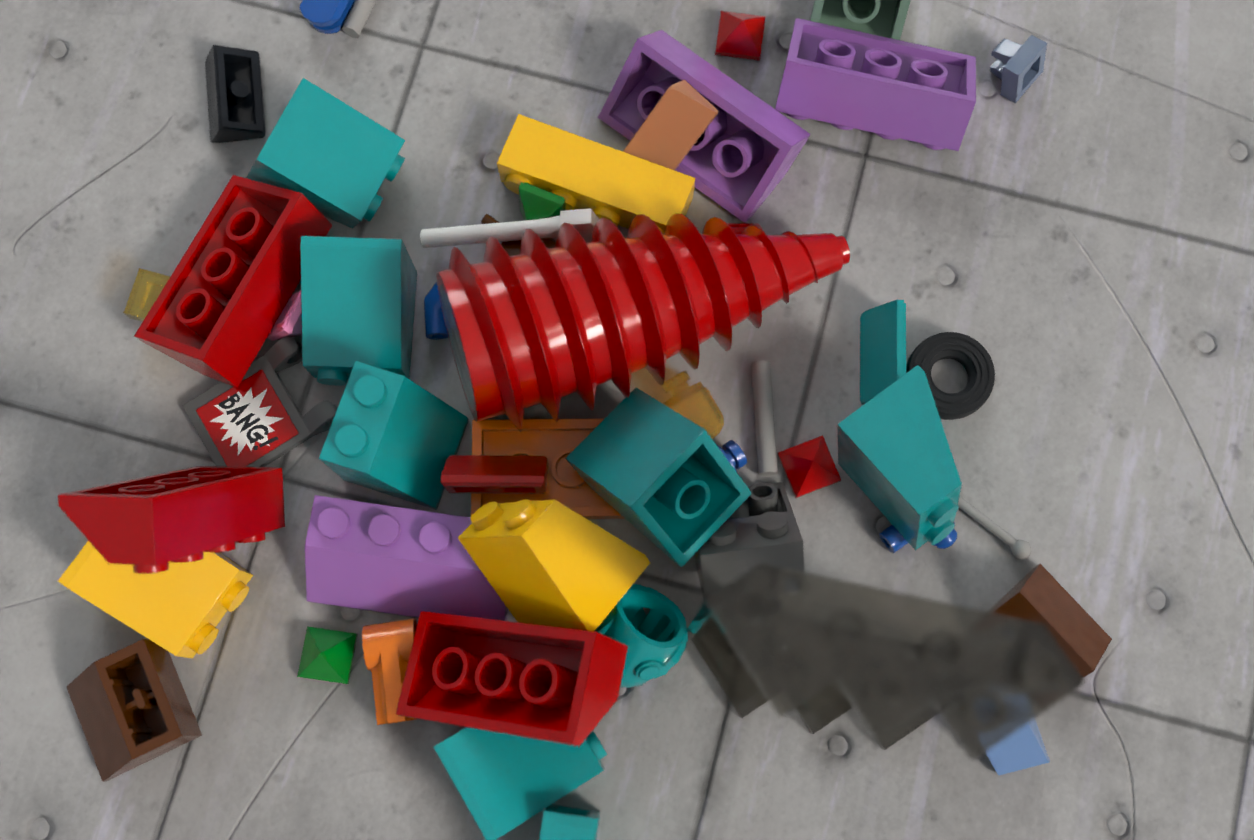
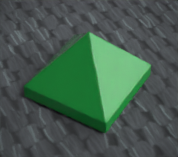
[518,182,565,220]
[297,626,358,684]

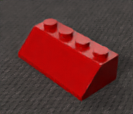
[134,175,332,388]
[58,466,285,574]
[395,611,628,747]

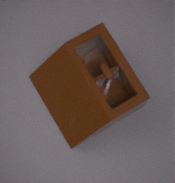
[66,639,202,782]

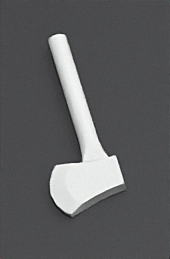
[420,208,599,248]

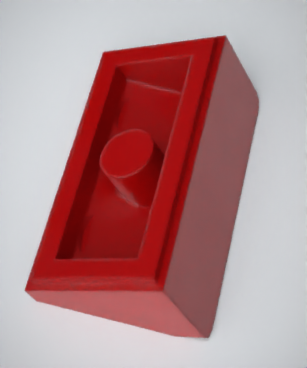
[441,455,548,494]

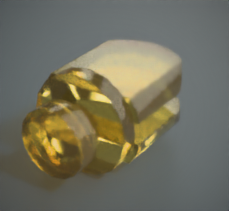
[661,370,724,439]

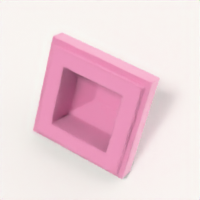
[267,291,302,341]

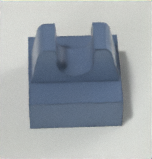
[990,35,1047,104]

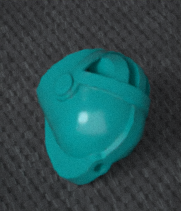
[595,584,688,688]

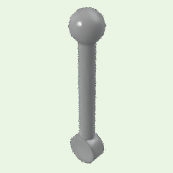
[958,491,1031,559]

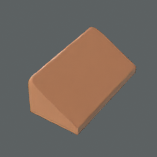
[623,79,719,170]

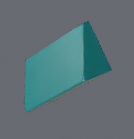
[860,299,906,405]

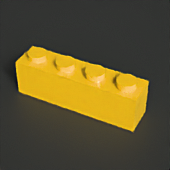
[497,114,696,235]

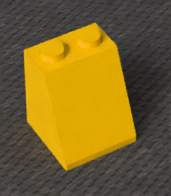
[458,499,650,631]
[58,541,253,659]

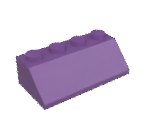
[775,18,976,151]
[598,30,811,223]
[305,495,508,621]

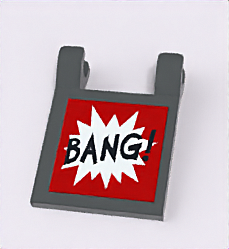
[182,336,338,467]

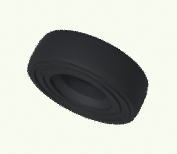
[906,332,995,420]

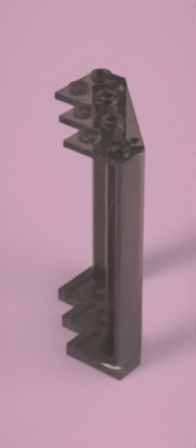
[687,564,1085,759]

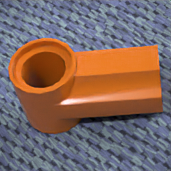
[362,618,418,725]

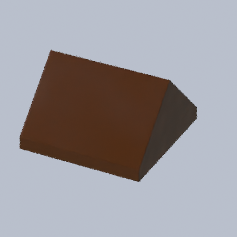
[967,564,1112,707]

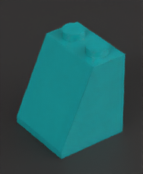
[246,78,405,229]
[300,236,417,386]
[319,361,469,510]
[837,365,962,551]
[565,387,752,567]
[434,727,608,840]

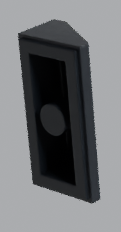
[205,45,265,143]

